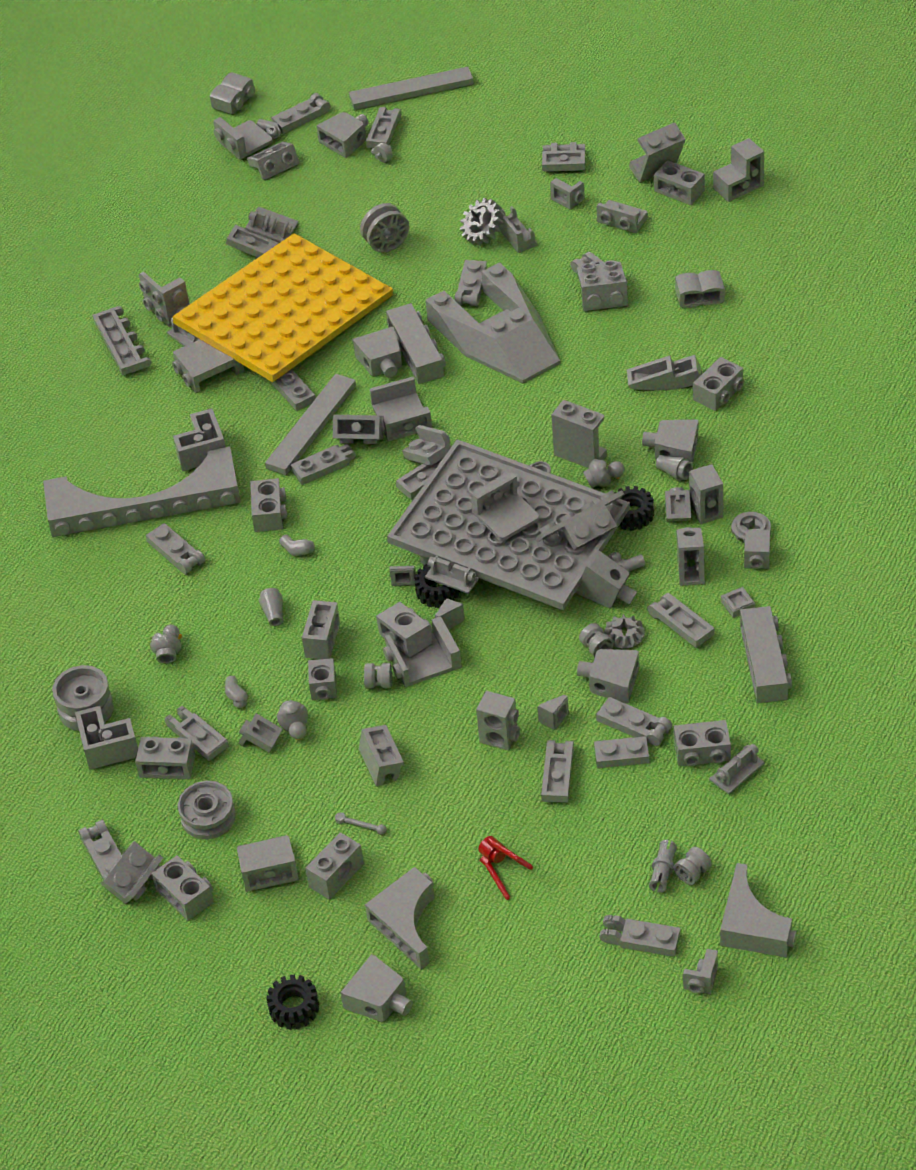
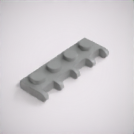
[93,306,152,376]

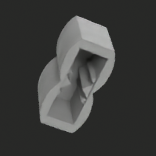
[210,72,255,114]
[675,270,725,308]

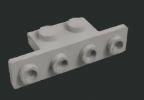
[535,490,624,550]

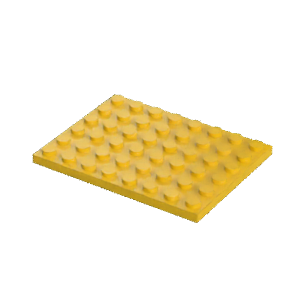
[173,233,393,383]

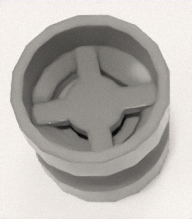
[579,623,614,657]
[364,663,392,689]
[674,847,712,885]

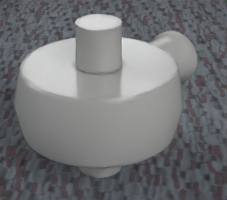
[371,143,393,163]

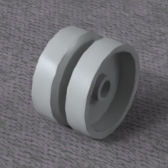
[52,665,114,731]

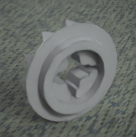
[731,512,771,542]
[604,614,645,648]

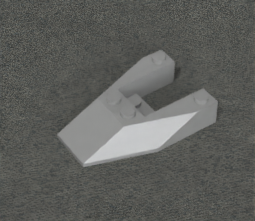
[425,262,560,383]

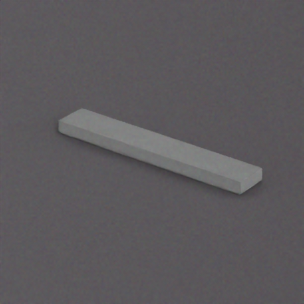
[349,67,474,110]
[265,374,356,475]

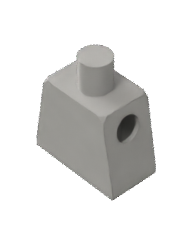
[316,112,369,158]
[353,327,402,378]
[642,419,699,464]
[676,527,705,585]
[575,550,637,608]
[577,649,639,704]
[341,954,413,1022]

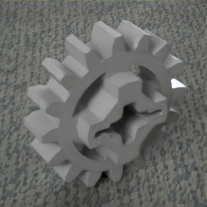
[460,198,504,246]

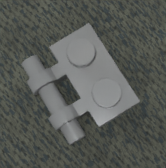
[542,142,585,172]

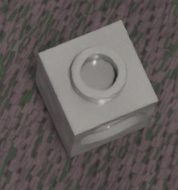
[744,530,770,569]
[308,658,337,700]

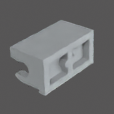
[498,206,537,253]
[359,725,404,786]

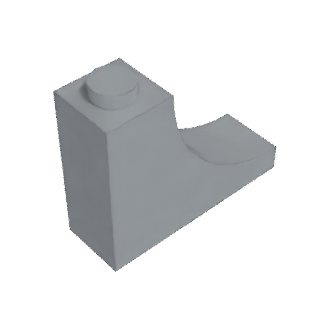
[720,863,796,958]
[365,867,435,969]

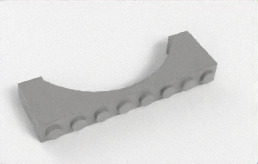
[43,447,241,537]

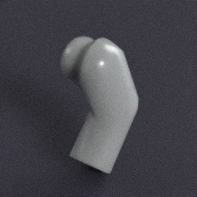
[257,119,281,139]
[279,534,315,557]
[608,552,645,572]
[225,676,248,708]

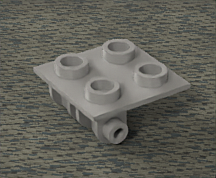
[245,207,298,242]

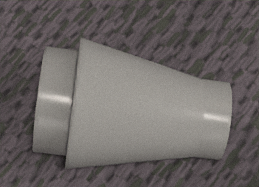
[656,455,693,481]
[258,588,283,626]

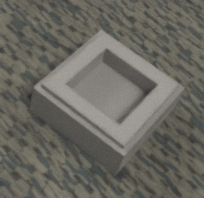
[721,587,755,618]

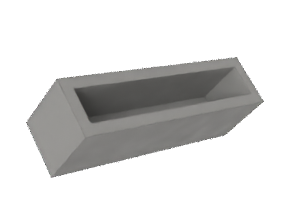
[386,303,446,384]
[740,606,792,703]

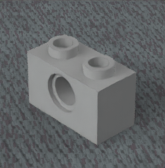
[689,464,723,524]
[376,602,433,658]
[305,832,364,900]

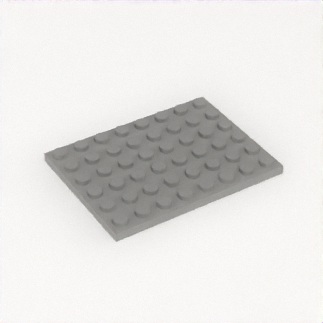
[387,439,630,610]

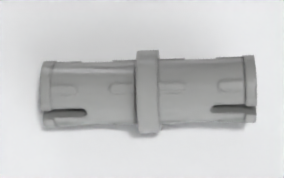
[649,840,677,893]

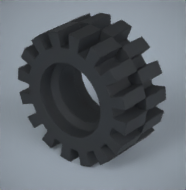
[614,486,654,531]
[414,564,460,608]
[267,974,319,1030]

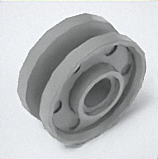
[360,203,409,252]
[178,781,236,840]

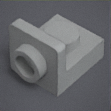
[550,178,585,209]
[665,487,691,522]
[239,714,282,752]
[683,949,718,994]

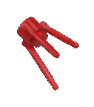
[478,836,533,900]

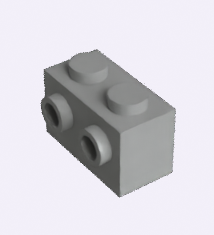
[333,415,384,444]
[135,737,195,779]

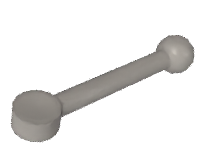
[335,812,387,835]

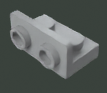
[247,142,299,179]
[596,200,648,233]
[402,425,451,466]
[100,841,163,904]

